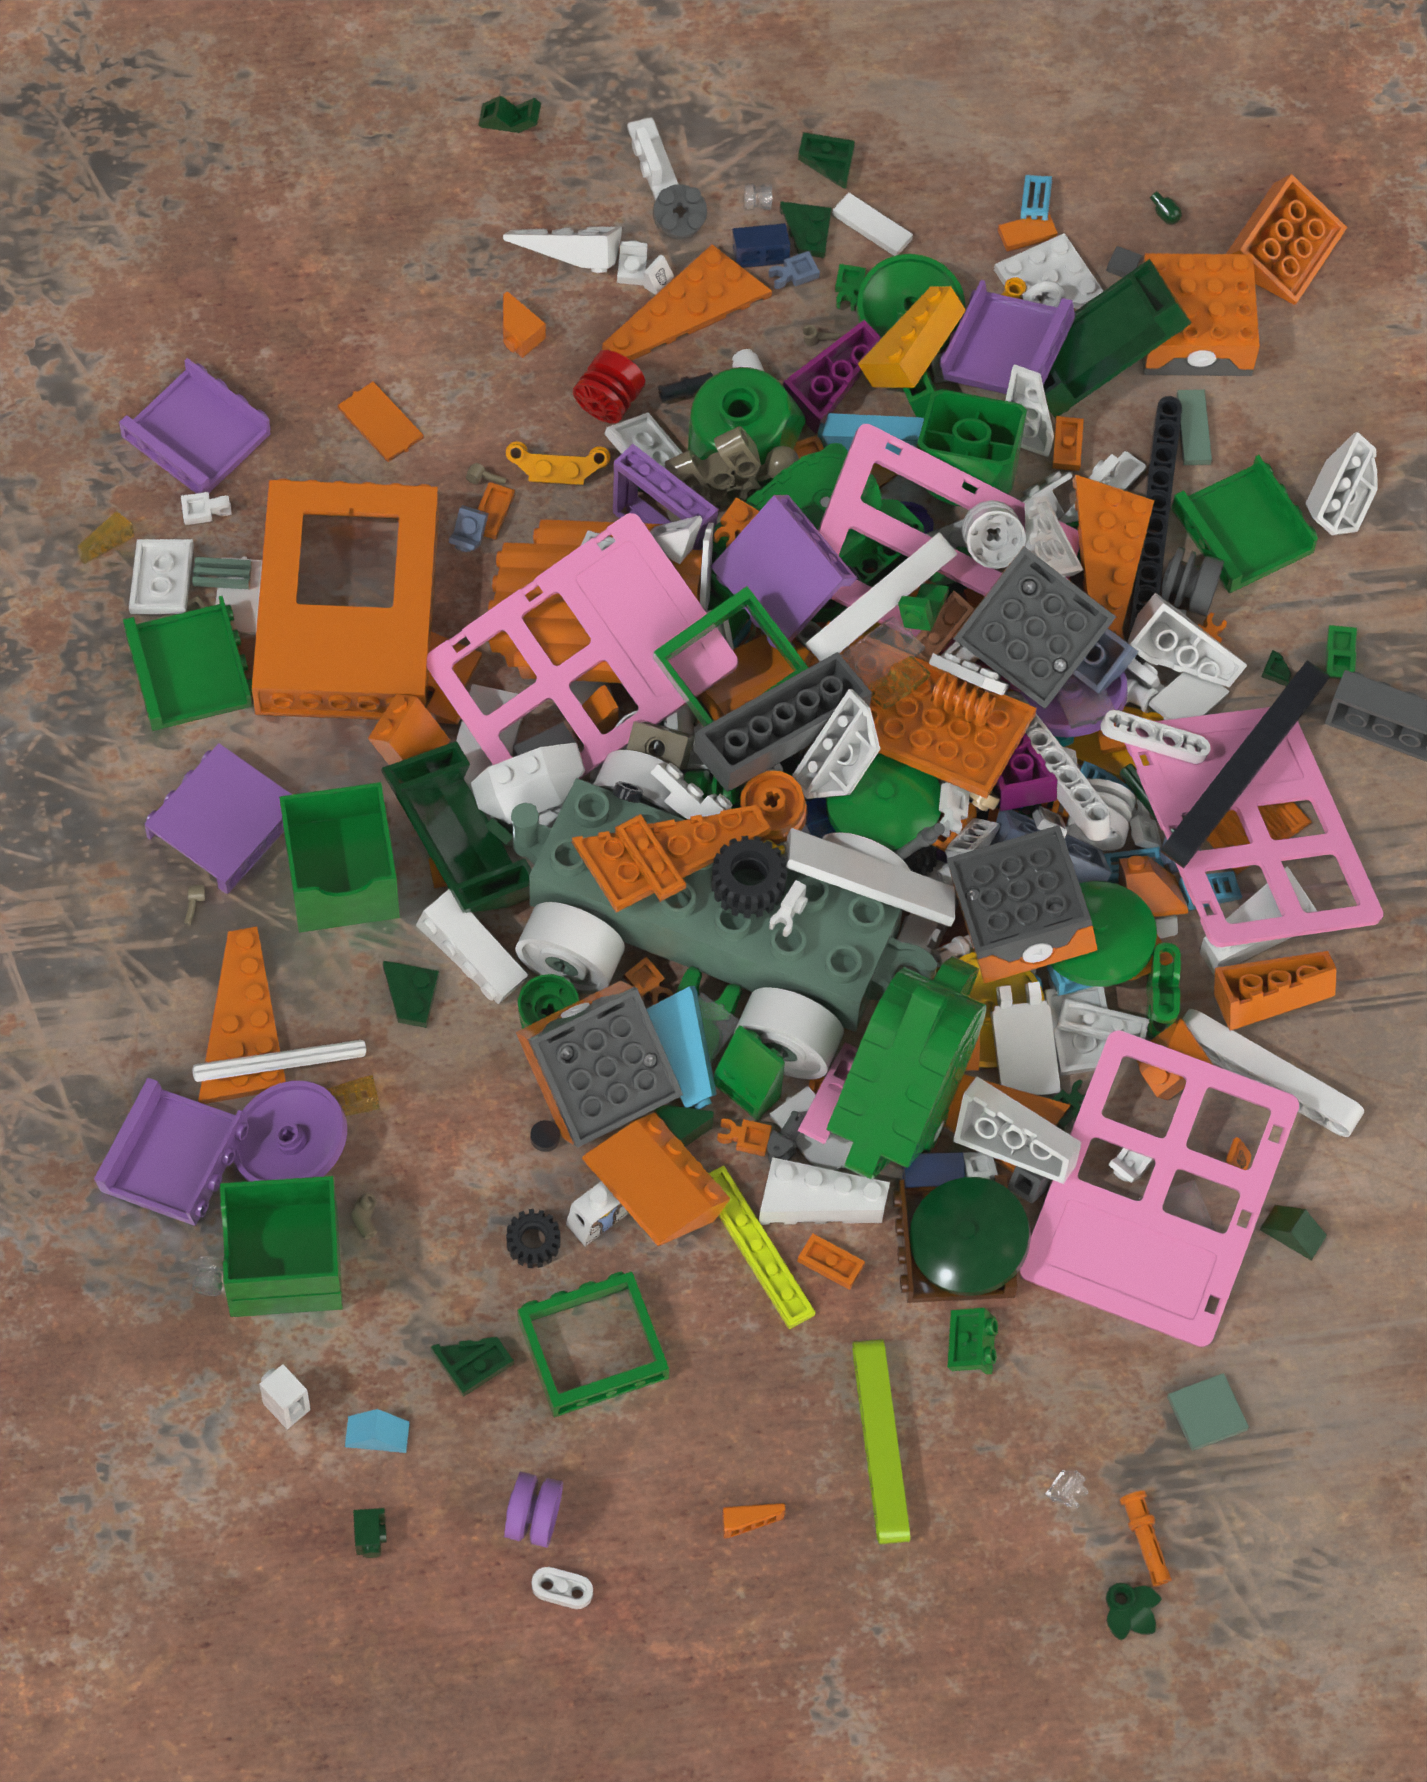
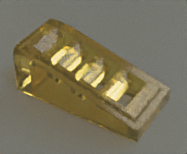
[78,511,134,564]
[327,1075,380,1116]

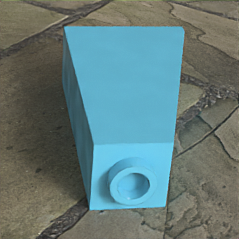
[817,413,924,455]
[646,986,717,1110]

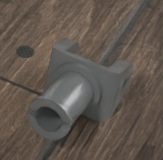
[767,1111,805,1164]

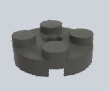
[653,184,707,239]

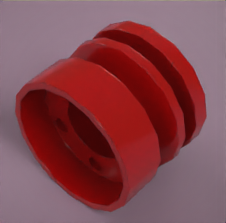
[573,350,646,424]

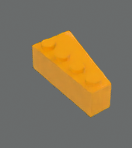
[858,286,966,388]

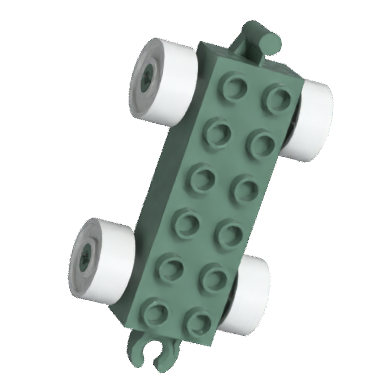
[511,750,937,1079]

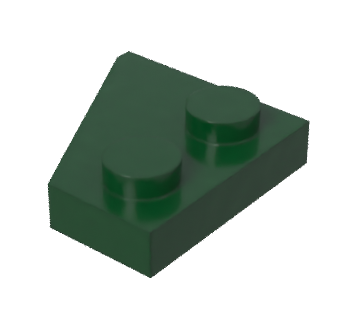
[798,132,855,189]
[780,201,832,258]
[383,961,439,1028]
[431,1337,514,1397]

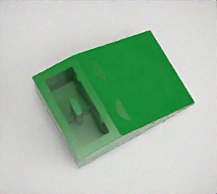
[714,1025,785,1121]

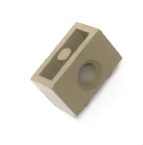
[626,720,695,771]

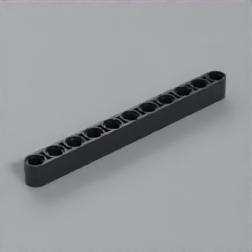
[1127,396,1182,665]
[1160,660,1330,868]

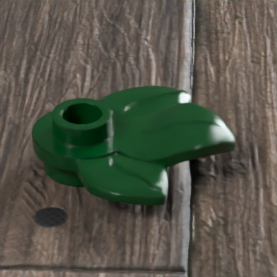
[1106,1583,1162,1641]

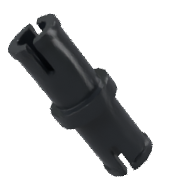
[658,372,713,403]

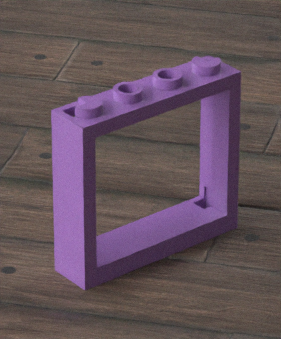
[613,444,718,550]

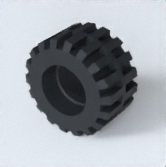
[711,836,787,918]

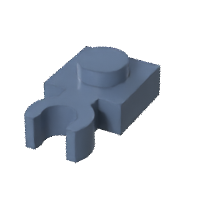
[768,251,820,289]

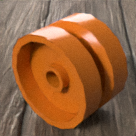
[740,770,808,844]

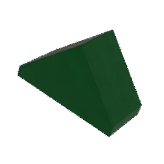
[654,1105,714,1147]
[1260,1205,1327,1261]

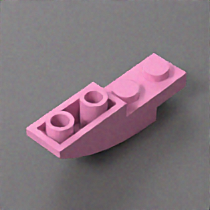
[798,1042,858,1144]

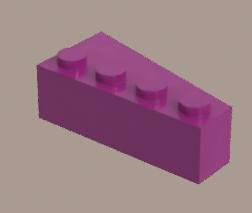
[782,320,881,434]
[993,733,1058,812]

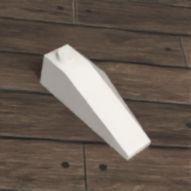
[503,226,622,273]
[1005,364,1054,457]
[1127,593,1247,687]

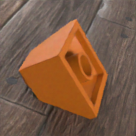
[1119,856,1188,917]
[1137,1018,1214,1100]

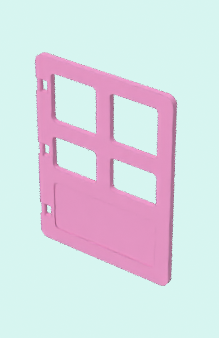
[427,513,738,779]
[1125,707,1383,947]
[1019,1031,1299,1347]

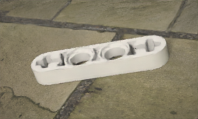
[1100,710,1211,764]

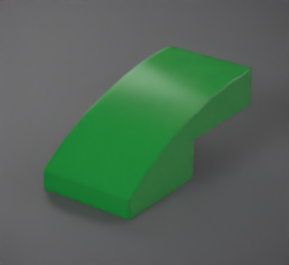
[1325,625,1357,679]

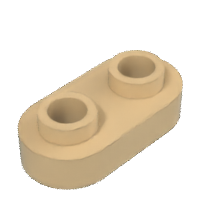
[969,790,1000,812]

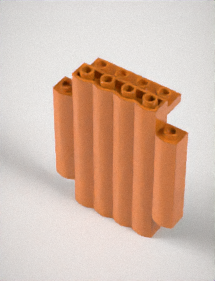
[488,519,703,683]

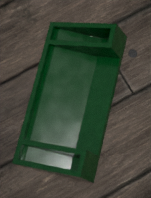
[1043,259,1191,419]
[381,741,532,913]

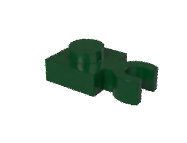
[1052,1079,1086,1131]

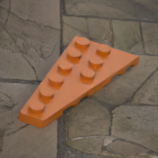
[602,244,772,361]
[198,926,286,1104]

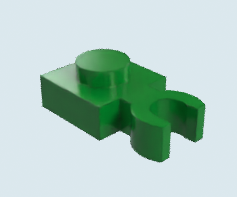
[835,264,866,311]

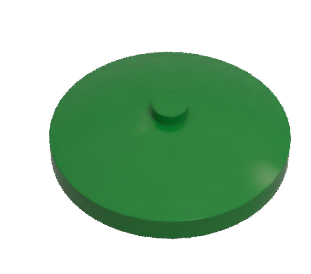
[856,254,966,353]
[826,753,941,852]
[1050,881,1157,987]

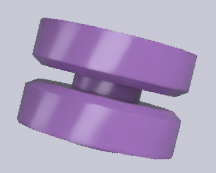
[504,1471,563,1548]

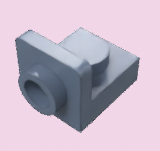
[448,505,489,552]

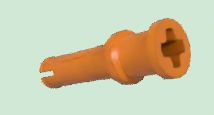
[1119,1491,1172,1587]

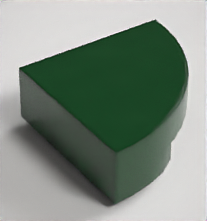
[1261,650,1291,686]

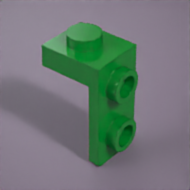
[898,583,949,631]

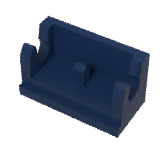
[732,223,790,268]
[902,1152,965,1188]

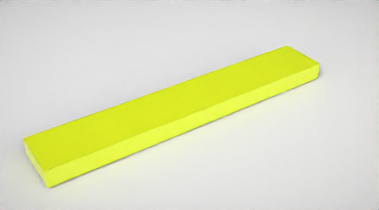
[708,1165,816,1330]

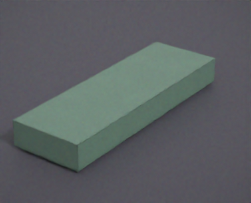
[1176,390,1212,465]

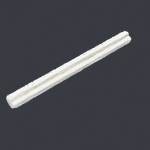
[192,1040,366,1082]

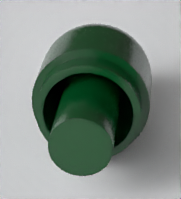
[1150,191,1182,225]

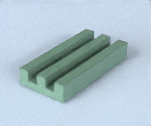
[192,557,252,589]

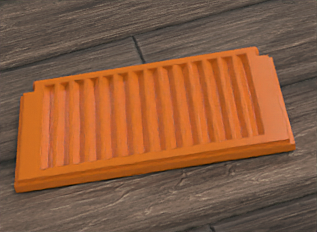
[1206,802,1312,875]

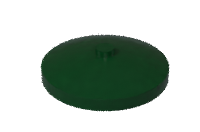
[909,1177,1031,1296]

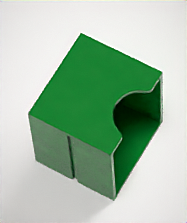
[279,782,400,933]
[220,1176,343,1317]

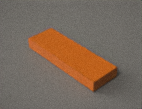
[615,814,686,902]

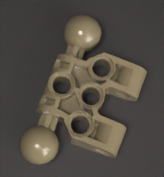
[665,426,799,522]

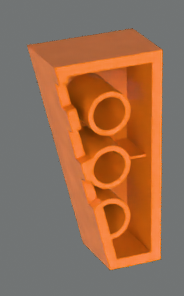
[1214,951,1337,1031]

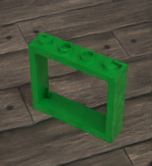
[653,586,809,727]
[517,1271,669,1418]

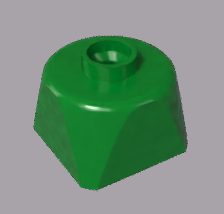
[688,367,806,490]
[917,389,1027,507]

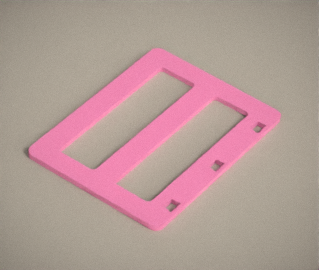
[818,424,1080,692]

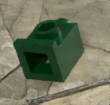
[353,1508,387,1558]

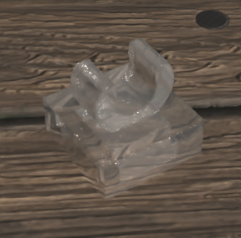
[1046,1470,1088,1508]

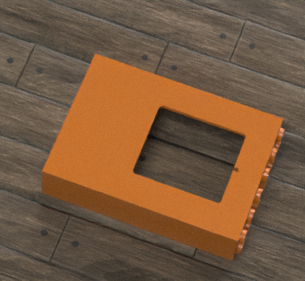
[252,478,439,720]

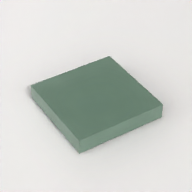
[1167,1373,1249,1451]

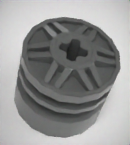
[1161,547,1224,617]

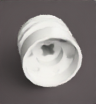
[962,500,1026,569]
[1066,779,1136,851]

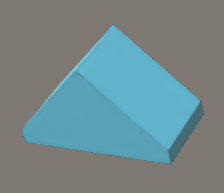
[345,1409,410,1453]

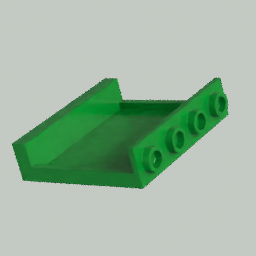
[1171,455,1318,594]
[123,595,253,731]

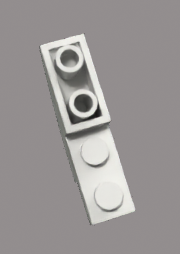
[650,762,733,819]

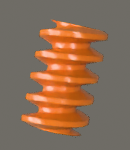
[931,671,996,727]

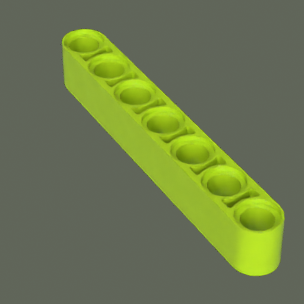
[852,1339,910,1545]

